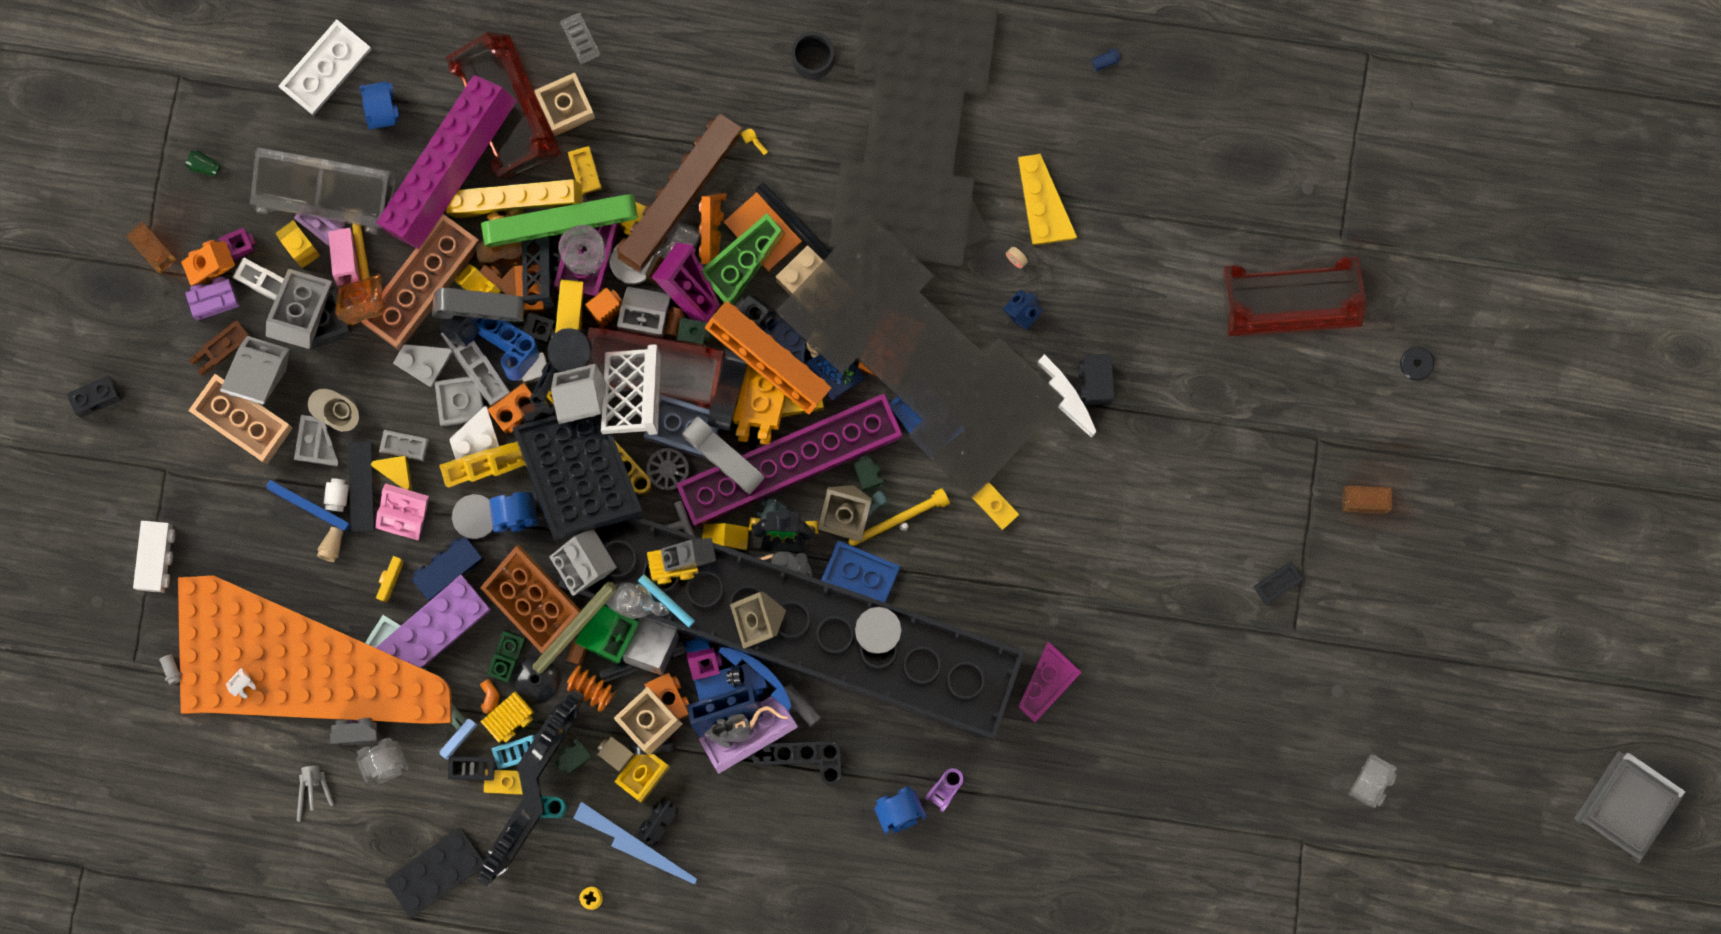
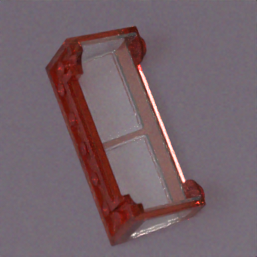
[586,326,726,408]

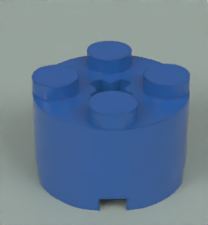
[359,81,399,130]
[489,492,538,532]
[874,786,927,835]

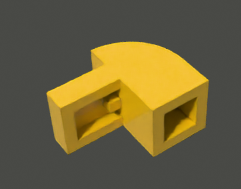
[454,264,501,294]

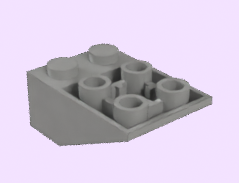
[220,336,290,404]

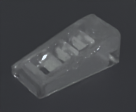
[560,12,600,65]

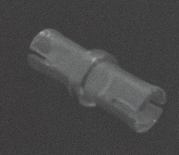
[784,683,821,727]

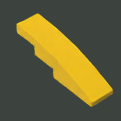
[439,442,525,488]

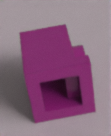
[218,228,256,262]
[687,648,723,680]

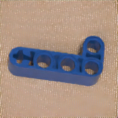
[470,317,539,380]

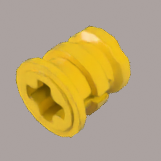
[579,887,603,910]

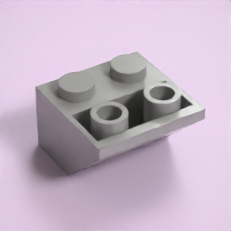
[617,287,671,339]
[551,364,606,424]
[550,529,617,596]

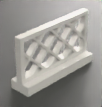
[601,344,661,435]

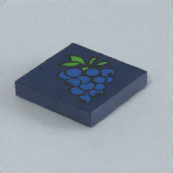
[806,343,865,400]

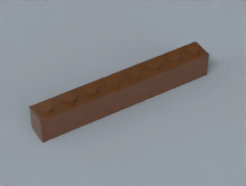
[617,113,742,273]

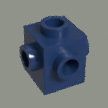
[1003,290,1044,330]

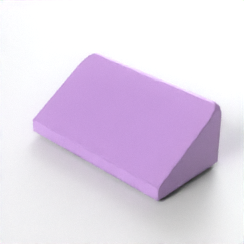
[294,201,345,246]

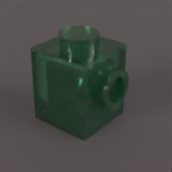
[677,318,711,347]

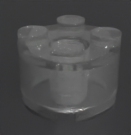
[559,225,606,275]
[356,738,409,786]

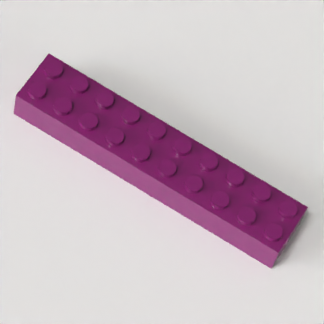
[676,394,902,528]

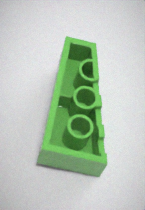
[702,213,785,305]

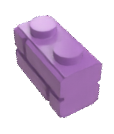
[186,277,240,321]

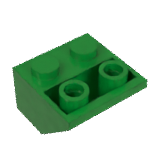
[574,606,639,664]

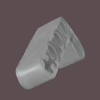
[682,417,765,495]

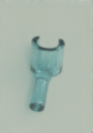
[867,491,887,520]

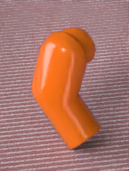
[480,679,500,714]

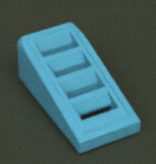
[491,734,537,770]

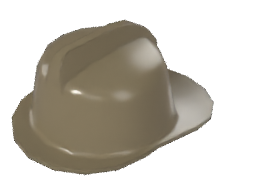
[308,389,359,432]

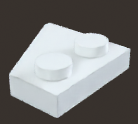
[449,406,499,459]

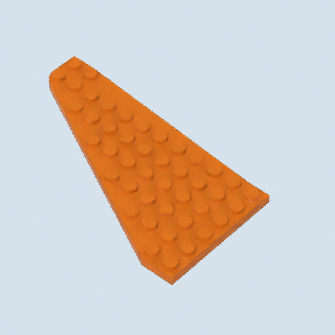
[178,576,452,724]

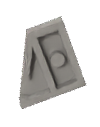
[393,344,454,387]

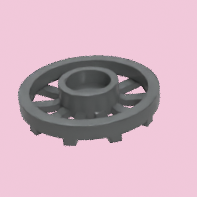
[646,448,689,490]

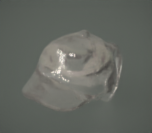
[606,582,669,618]

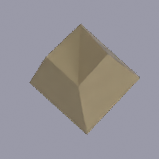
[818,485,872,542]
[730,591,786,649]

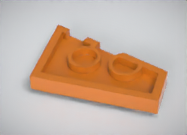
[699,193,727,264]

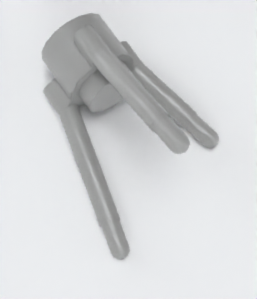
[297,766,334,822]

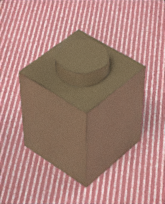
[597,737,634,772]

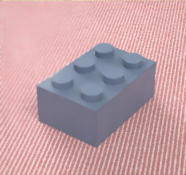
[644,394,720,460]

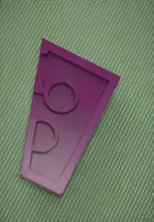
[1018,642,1081,723]

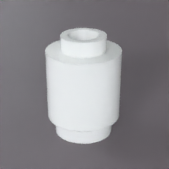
[323,478,349,512]

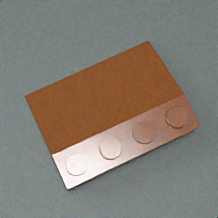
[480,545,581,654]

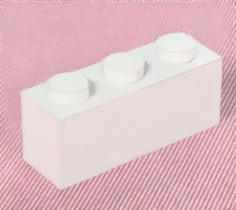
[133,521,175,593]

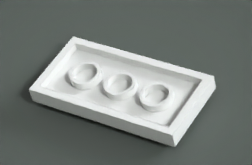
[279,20,371,116]

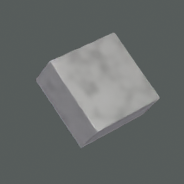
[623,618,679,675]

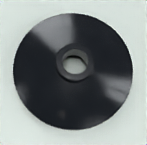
[513,657,559,703]

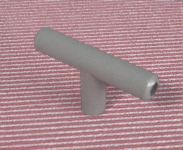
[666,501,695,536]

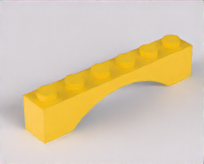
[446,180,583,218]

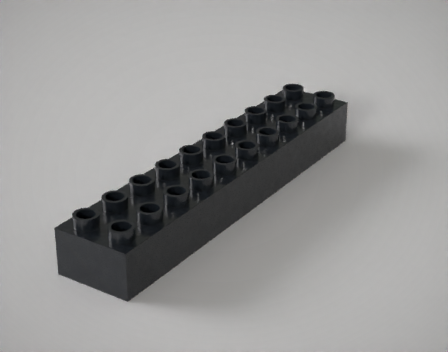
[559,517,1025,742]

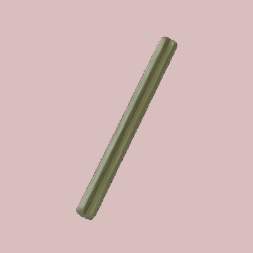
[532,582,617,674]

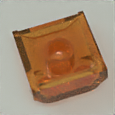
[335,274,385,325]

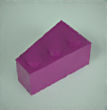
[652,242,720,322]

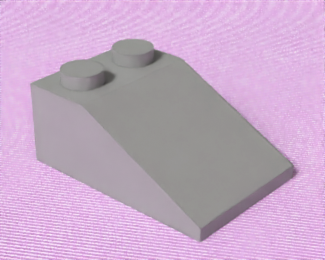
[266,269,332,349]

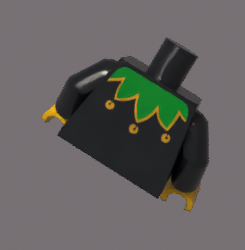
[748,508,819,552]

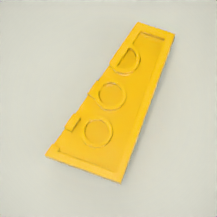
[1018,154,1077,246]

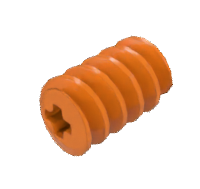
[566,664,617,712]

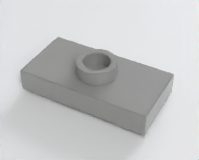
[379,430,429,462]

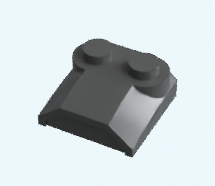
[330,718,383,746]

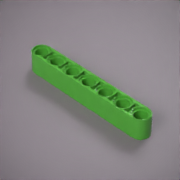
[481,194,638,247]

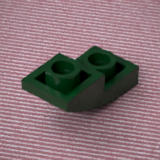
[487,630,526,682]

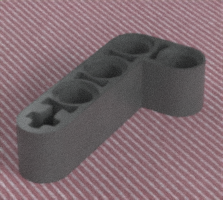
[432,288,525,322]

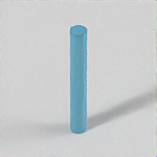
[638,575,695,627]

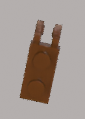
[189,320,251,376]

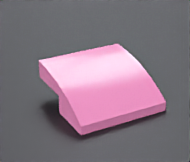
[375,484,429,541]

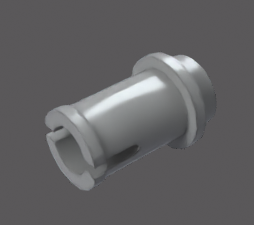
[159,654,182,685]

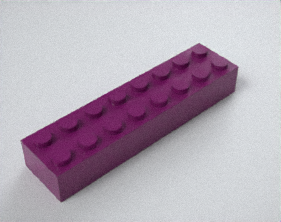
[376,75,517,249]

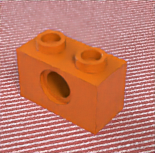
[181,240,235,286]
[644,673,690,720]

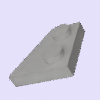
[294,415,338,467]

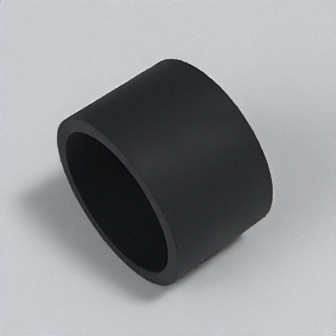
[792,32,834,80]

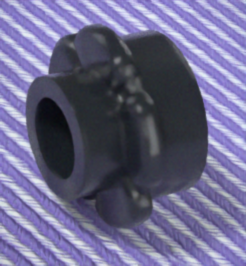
[727,665,744,688]

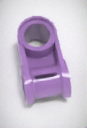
[925,768,963,812]

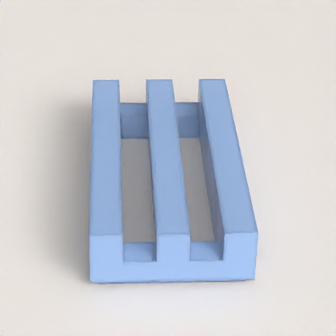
[439,719,478,760]

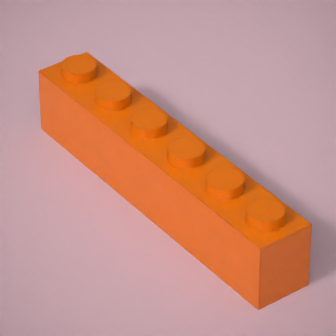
[705,301,831,415]

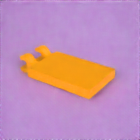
[733,365,787,445]

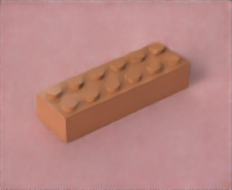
[360,214,481,351]

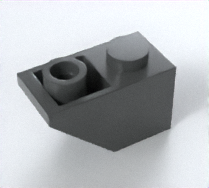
[661,538,716,572]

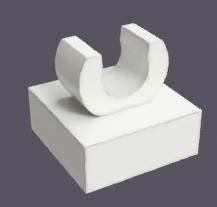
[226,668,256,698]

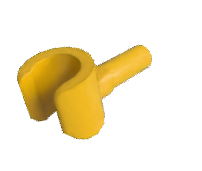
[741,129,768,155]

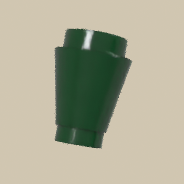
[185,150,220,176]

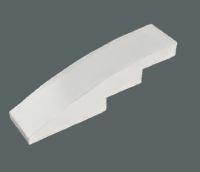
[1037,354,1096,438]

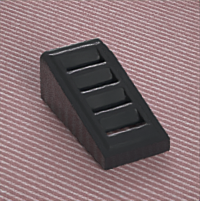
[448,756,495,781]

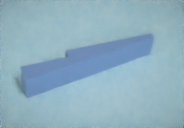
[573,802,698,885]

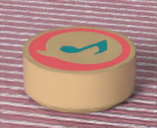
[1006,247,1028,269]

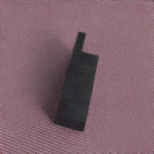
[522,235,555,308]

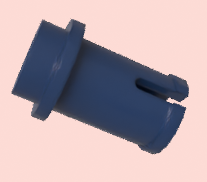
[1091,48,1121,72]

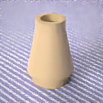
[317,527,343,562]

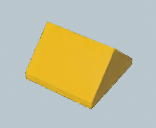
[614,754,670,803]

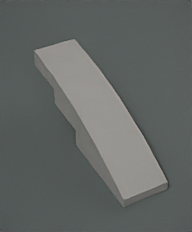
[441,333,510,405]

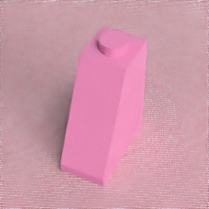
[328,228,364,301]

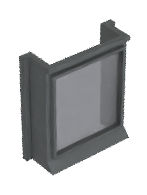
[1573,751,1686,863]

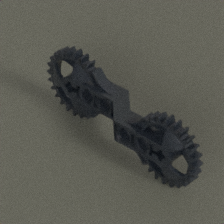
[477,689,584,888]

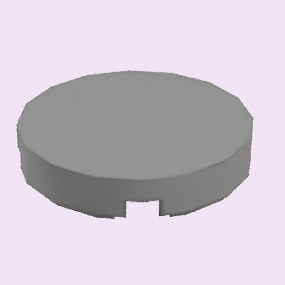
[452,494,493,540]
[855,607,901,654]

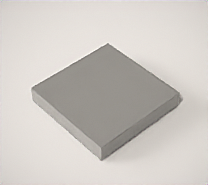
[435,377,484,427]

